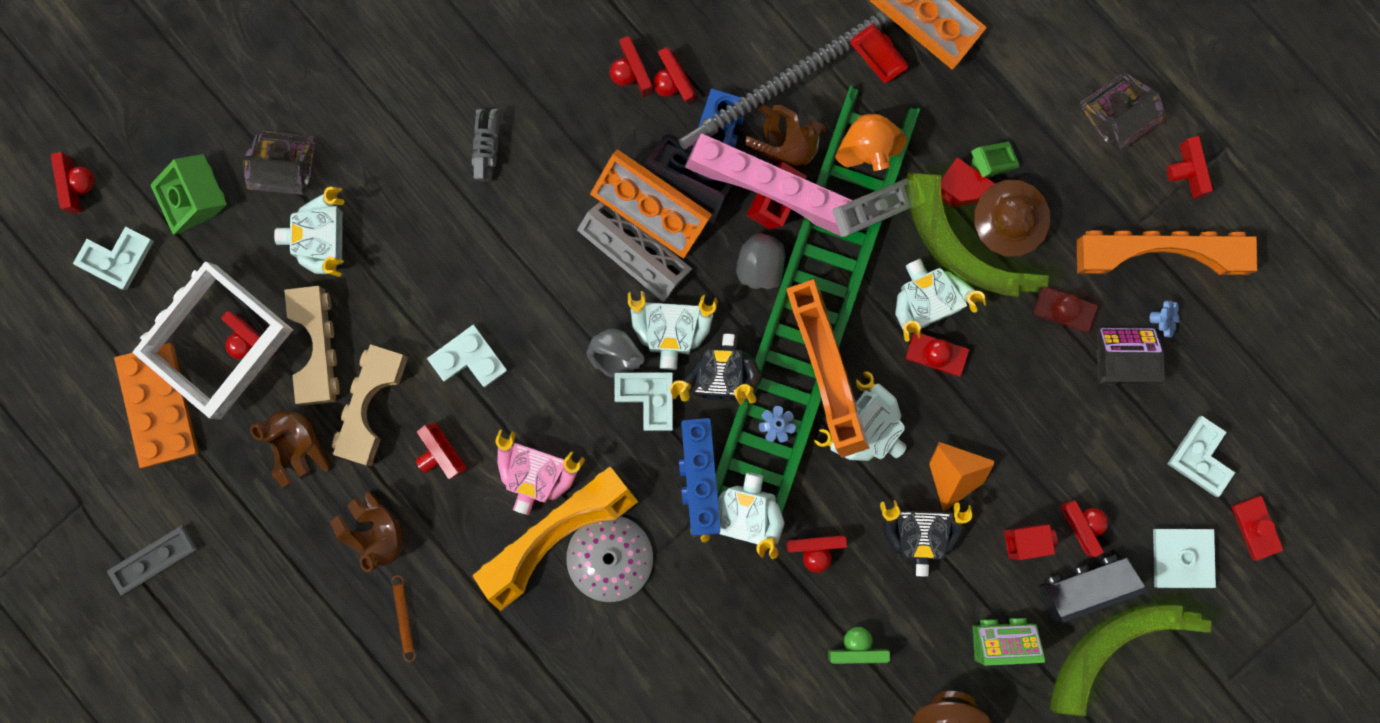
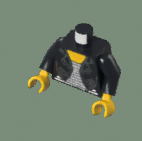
[670,334,762,405]
[880,500,972,576]

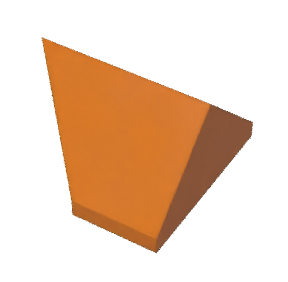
[929,442,994,512]

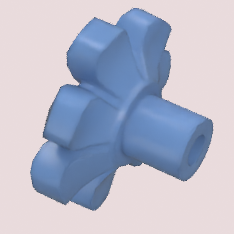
[1150,301,1179,337]
[759,406,796,443]

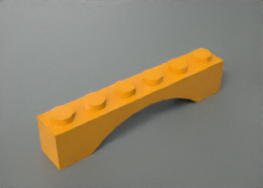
[472,467,638,611]

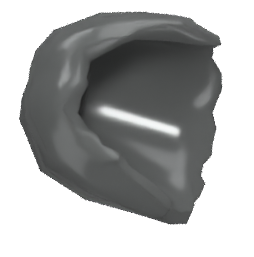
[736,233,786,289]
[586,328,645,378]

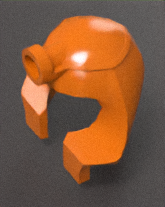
[836,114,907,171]

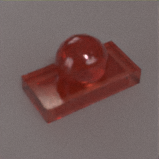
[1032,286,1098,333]

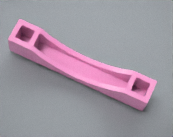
[685,133,852,236]

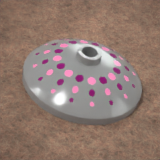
[566,516,653,602]

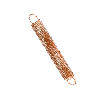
[392,576,415,661]

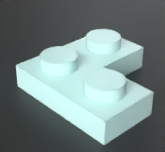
[73,227,154,291]
[427,325,508,388]
[615,373,672,431]
[1167,416,1235,497]

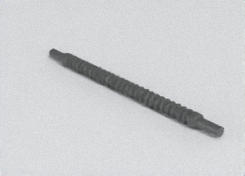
[679,10,893,149]

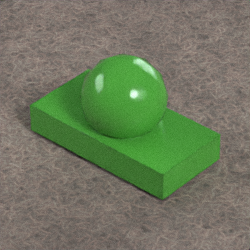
[971,142,1020,179]
[828,627,890,664]

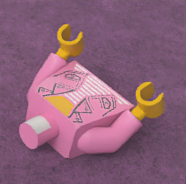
[495,430,585,515]

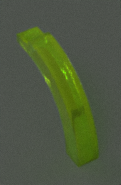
[907,173,1049,297]
[1050,604,1211,716]

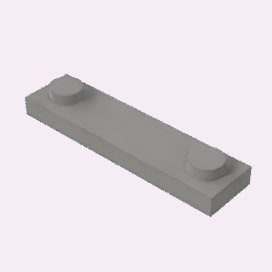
[832,175,925,237]

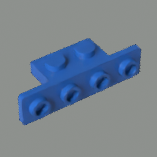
[679,418,721,536]

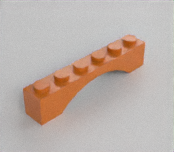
[1077,231,1257,275]
[786,279,870,458]

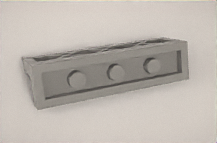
[577,202,692,302]

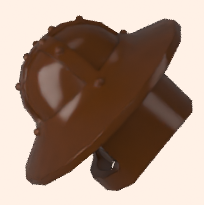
[974,180,1050,257]
[913,691,992,723]

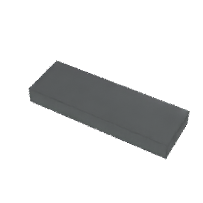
[107,525,199,596]

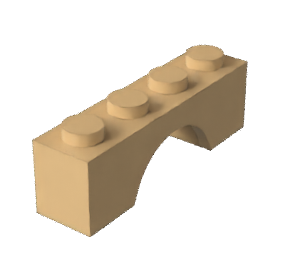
[285,286,340,406]
[332,345,408,466]

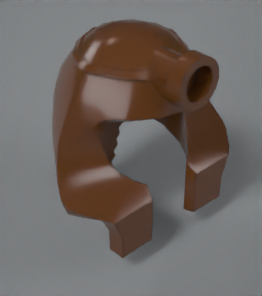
[745,105,827,169]
[250,410,331,488]
[330,492,404,572]

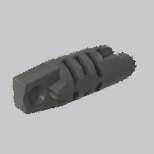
[472,109,501,182]

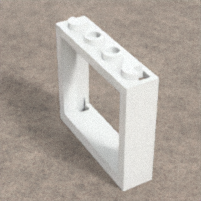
[132,261,293,419]

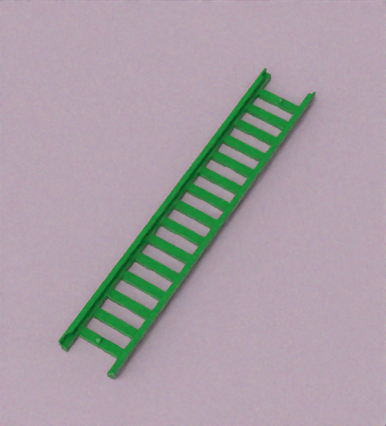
[715,85,920,514]

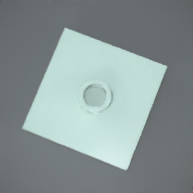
[1153,529,1216,588]

